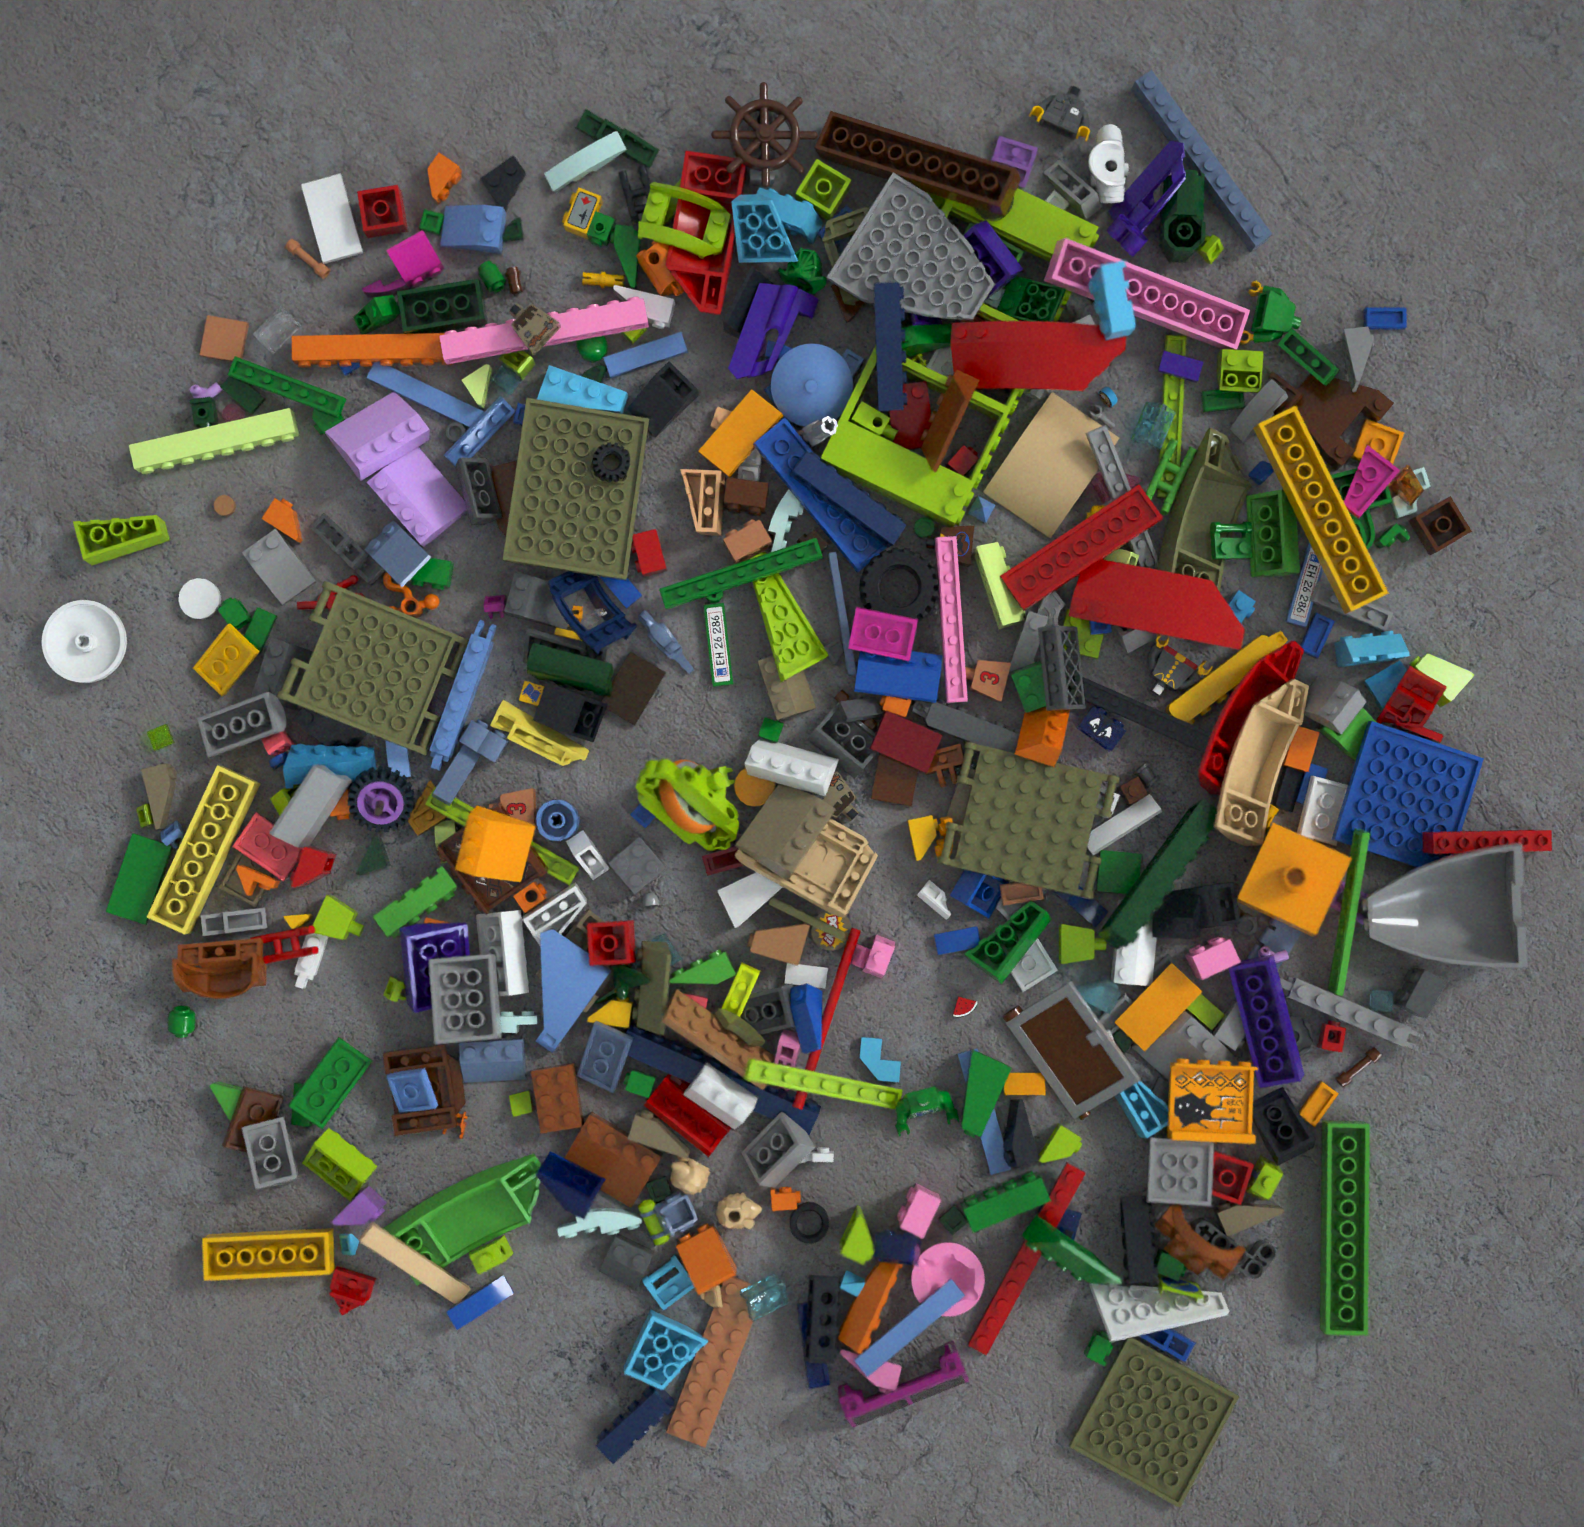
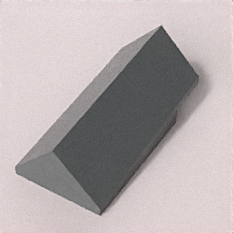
[523,629,613,664]

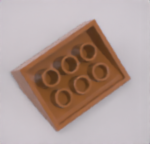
[920,370,979,472]
[560,1112,663,1208]

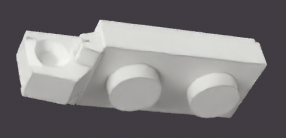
[294,933,329,989]

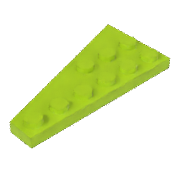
[750,551,829,682]

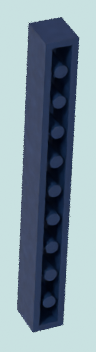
[626,1023,821,1135]

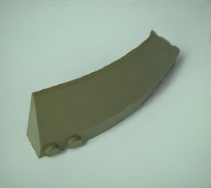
[1157,428,1252,592]

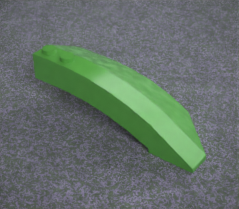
[382,1154,545,1286]

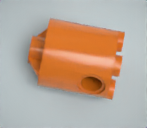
[636,241,685,296]

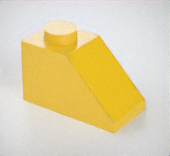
[907,815,939,861]
[587,997,633,1028]

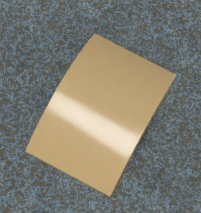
[983,392,1119,539]

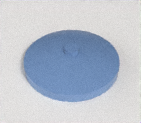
[771,343,853,426]

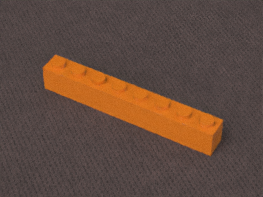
[292,333,454,368]

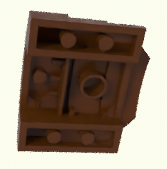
[383,1044,466,1136]

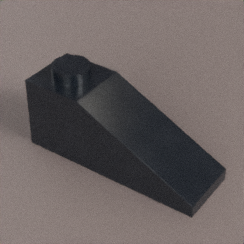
[1003,1099,1039,1167]

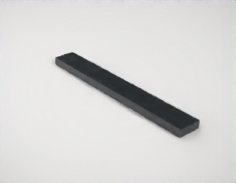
[1067,670,1211,753]

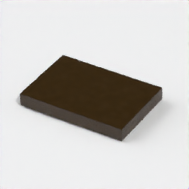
[601,652,666,726]

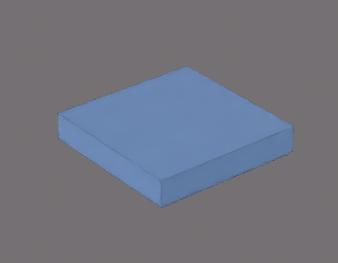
[386,1068,438,1113]

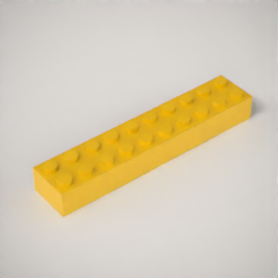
[1253,406,1388,614]

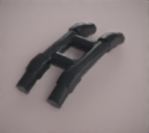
[619,165,651,231]

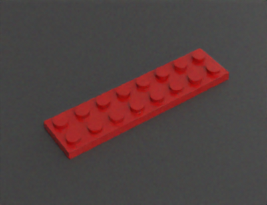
[1000,484,1163,611]

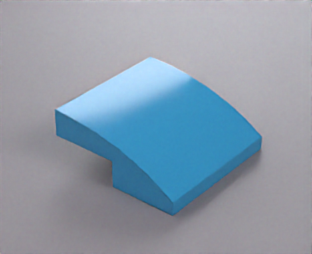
[1364,661,1407,711]

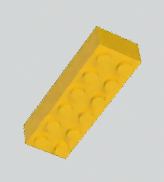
[202,1228,335,1281]

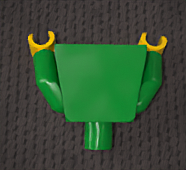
[1239,281,1301,345]

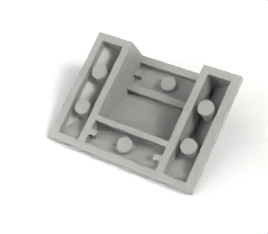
[1131,1011,1234,1081]

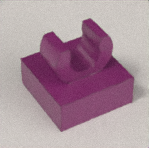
[483,595,506,619]

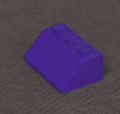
[963,220,1023,299]

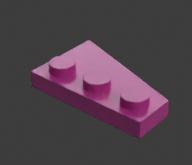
[1344,445,1400,519]

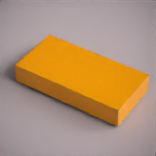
[1298,1081,1339,1127]

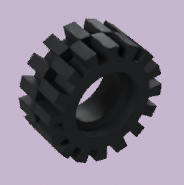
[592,442,630,482]

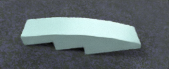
[544,131,627,192]

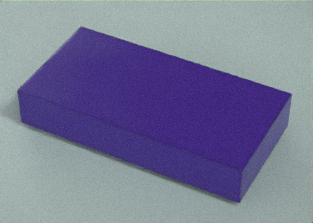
[1157,351,1203,383]

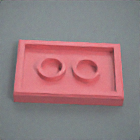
[232,812,303,882]

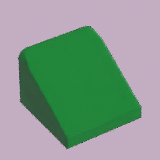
[758,717,784,743]

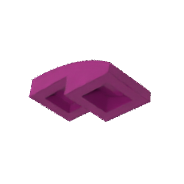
[362,278,409,298]

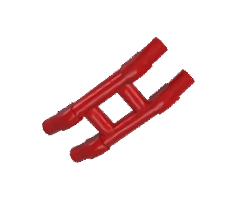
[250,926,319,964]

